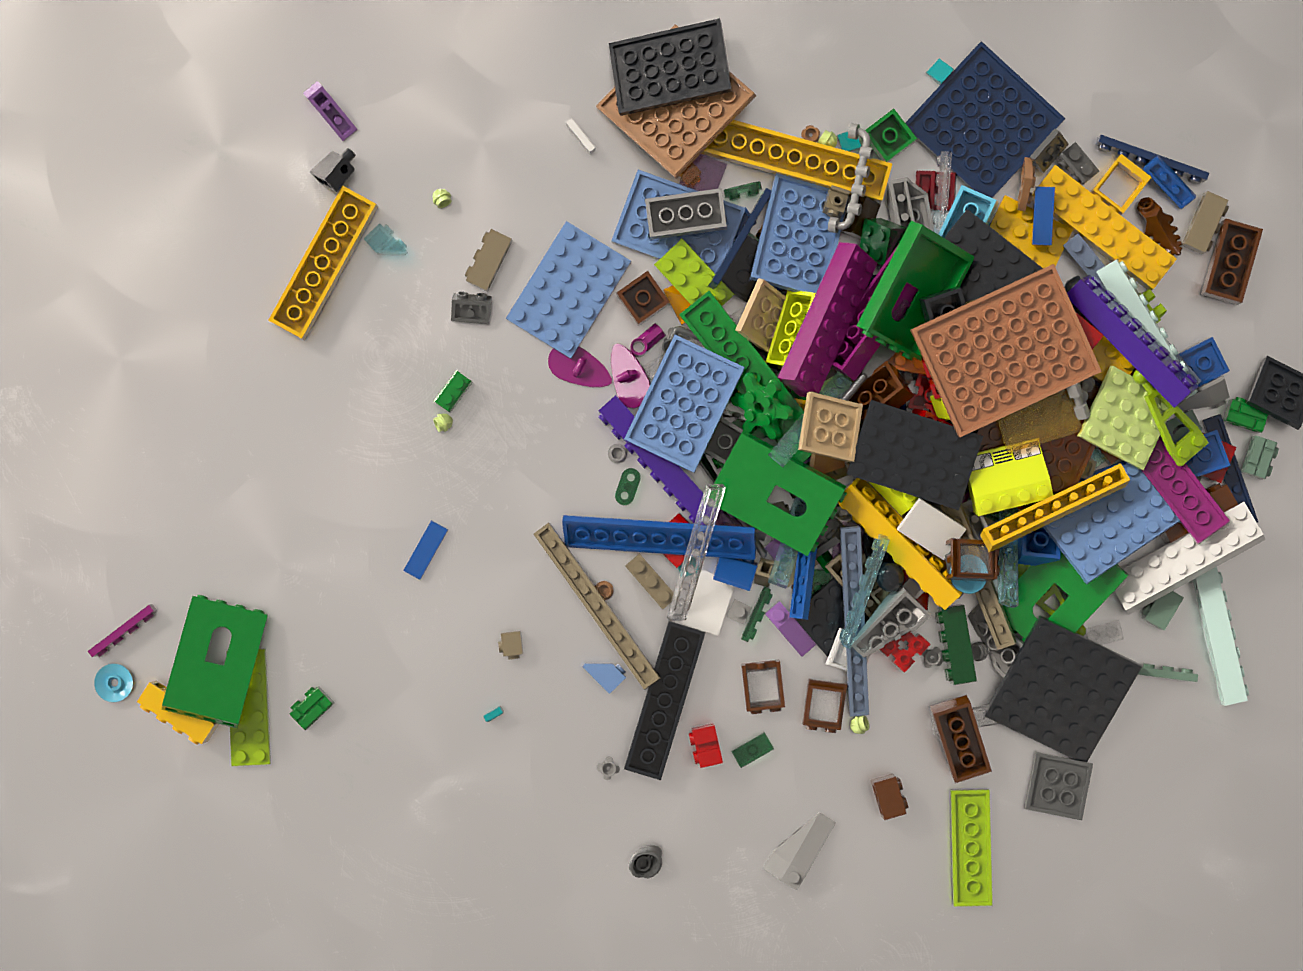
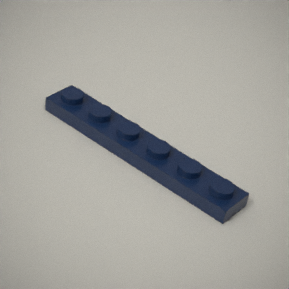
[1095,135,1209,184]

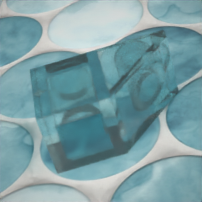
[364,223,408,255]

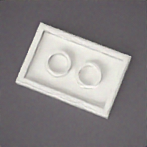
[897,498,966,560]
[682,569,735,636]

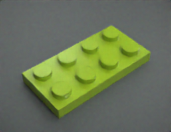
[654,238,735,306]

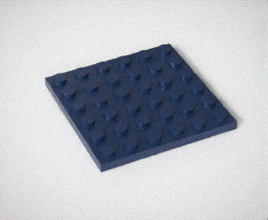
[906,41,1066,198]

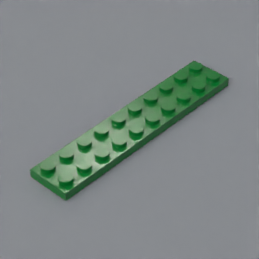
[679,291,812,463]

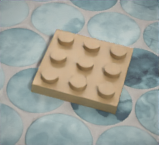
[735,278,786,355]
[798,392,863,462]

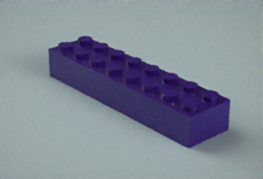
[1067,275,1199,408]
[598,395,719,524]

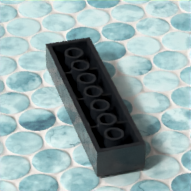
[624,621,706,780]

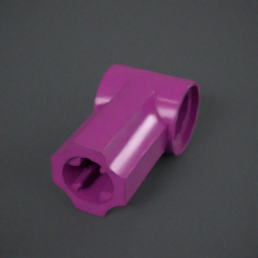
[630,323,666,357]

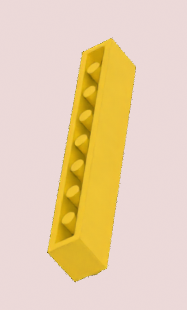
[980,463,1130,552]

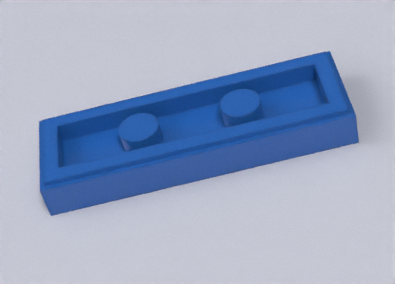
[1143,155,1196,209]
[1032,186,1055,245]
[403,520,448,580]

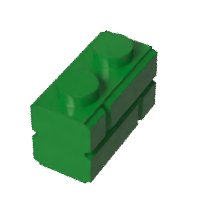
[434,370,473,413]
[1223,397,1268,433]
[289,687,334,730]

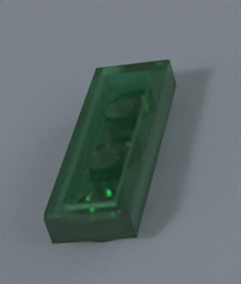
[740,586,773,642]

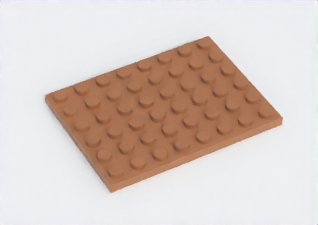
[911,264,1102,437]

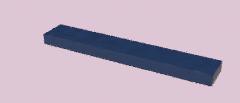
[708,188,772,289]
[1202,414,1258,523]

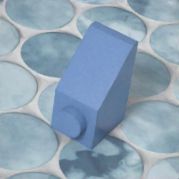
[582,663,626,694]

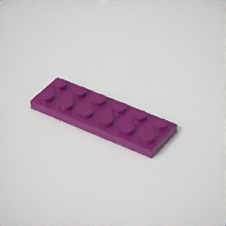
[1141,435,1230,545]

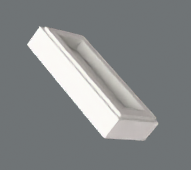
[566,118,595,155]

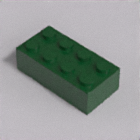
[935,604,977,685]

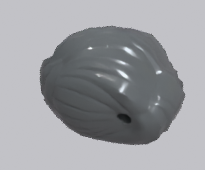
[629,845,662,878]

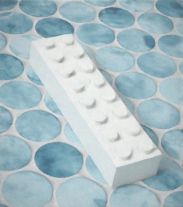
[1115,502,1265,615]

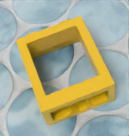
[1091,154,1151,215]

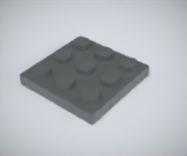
[1024,752,1093,820]

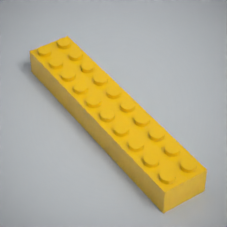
[701,120,892,204]

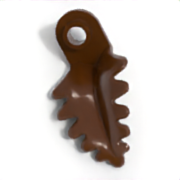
[1137,197,1183,256]

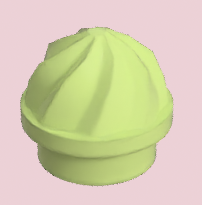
[818,130,837,147]
[433,189,452,208]
[433,414,453,432]
[850,715,870,734]

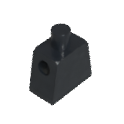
[310,148,356,192]

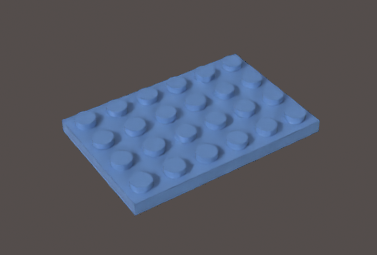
[611,169,746,273]
[750,173,849,293]
[506,221,631,359]
[624,335,745,473]
[1043,463,1180,584]

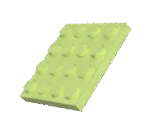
[1077,366,1168,470]

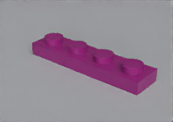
[88,604,157,658]

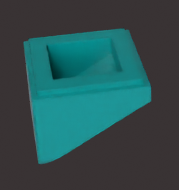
[926,59,954,85]

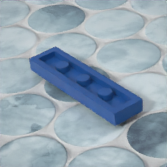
[789,548,817,620]

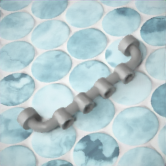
[828,123,874,233]

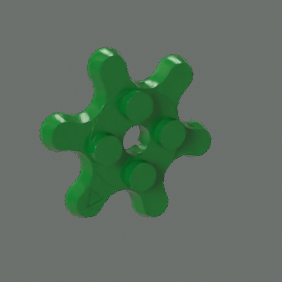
[731,372,794,440]

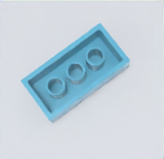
[938,185,999,238]

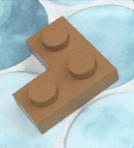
[1018,157,1036,211]

